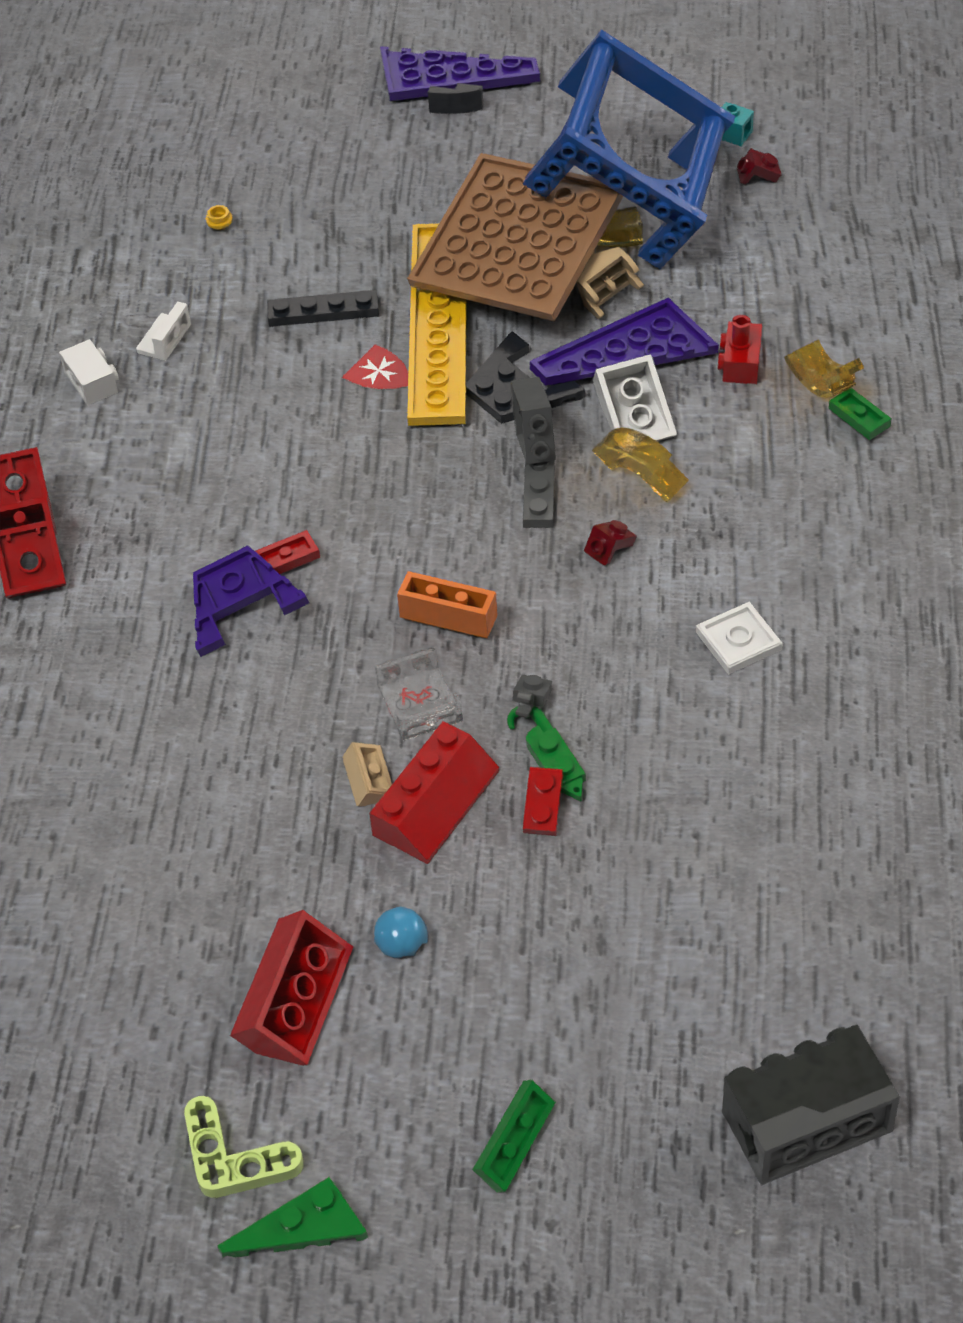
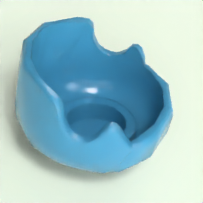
[374,906,428,958]

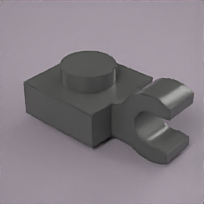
[512,675,552,717]

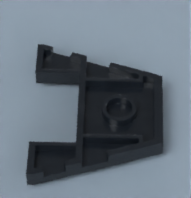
[466,331,585,424]

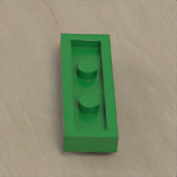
[472,1080,556,1192]

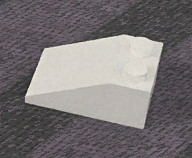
[593,354,677,451]

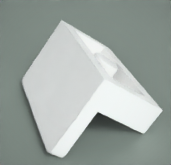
[136,302,191,361]

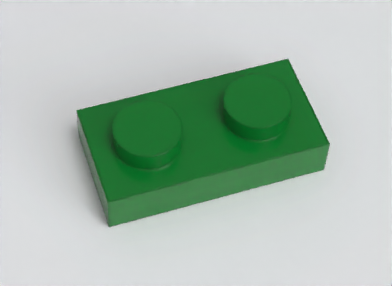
[829,387,892,441]

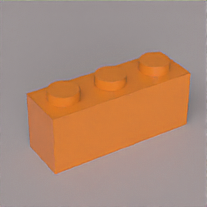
[397,571,497,639]

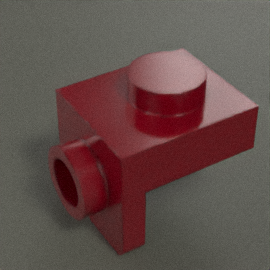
[737,148,782,185]
[584,520,637,566]

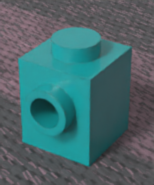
[722,102,754,146]

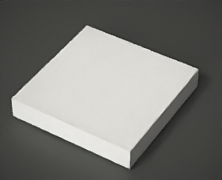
[696,602,783,675]

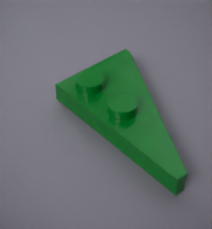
[217,1177,368,1258]

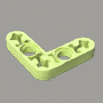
[184,1096,304,1198]

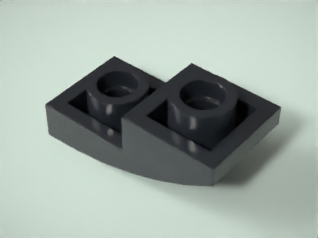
[428,83,484,114]

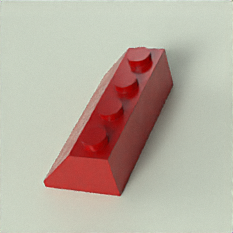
[369,721,499,864]
[230,910,353,1066]

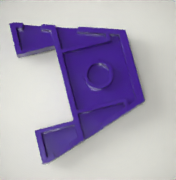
[193,545,309,657]

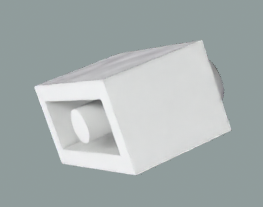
[59,339,119,406]

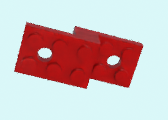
[0,447,67,598]

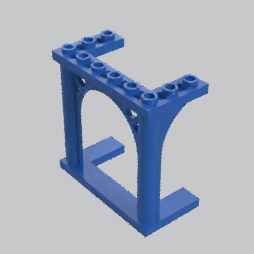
[523,29,735,269]

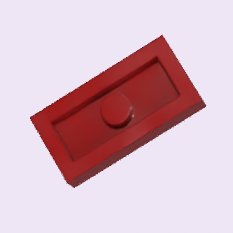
[255,530,320,574]
[523,767,563,836]

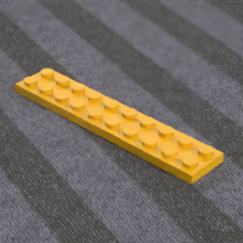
[407,223,466,426]

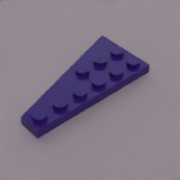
[380,46,540,101]
[530,298,719,386]

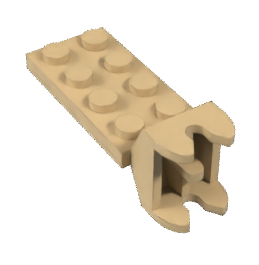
[576,247,644,319]

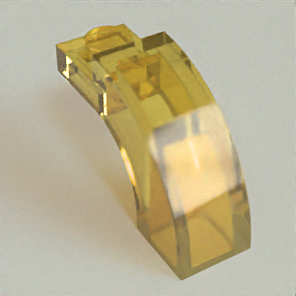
[784,339,864,398]
[592,428,689,503]

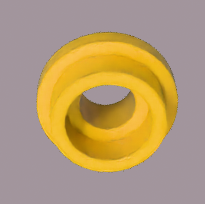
[206,205,233,230]

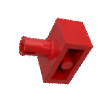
[718,315,762,384]

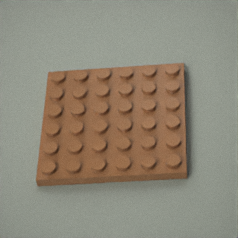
[407,153,624,321]

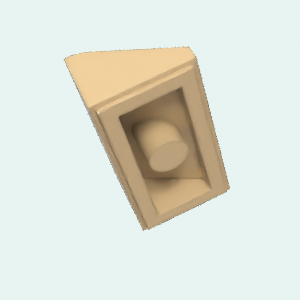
[343,742,392,807]

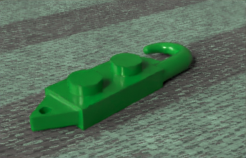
[507,706,586,801]

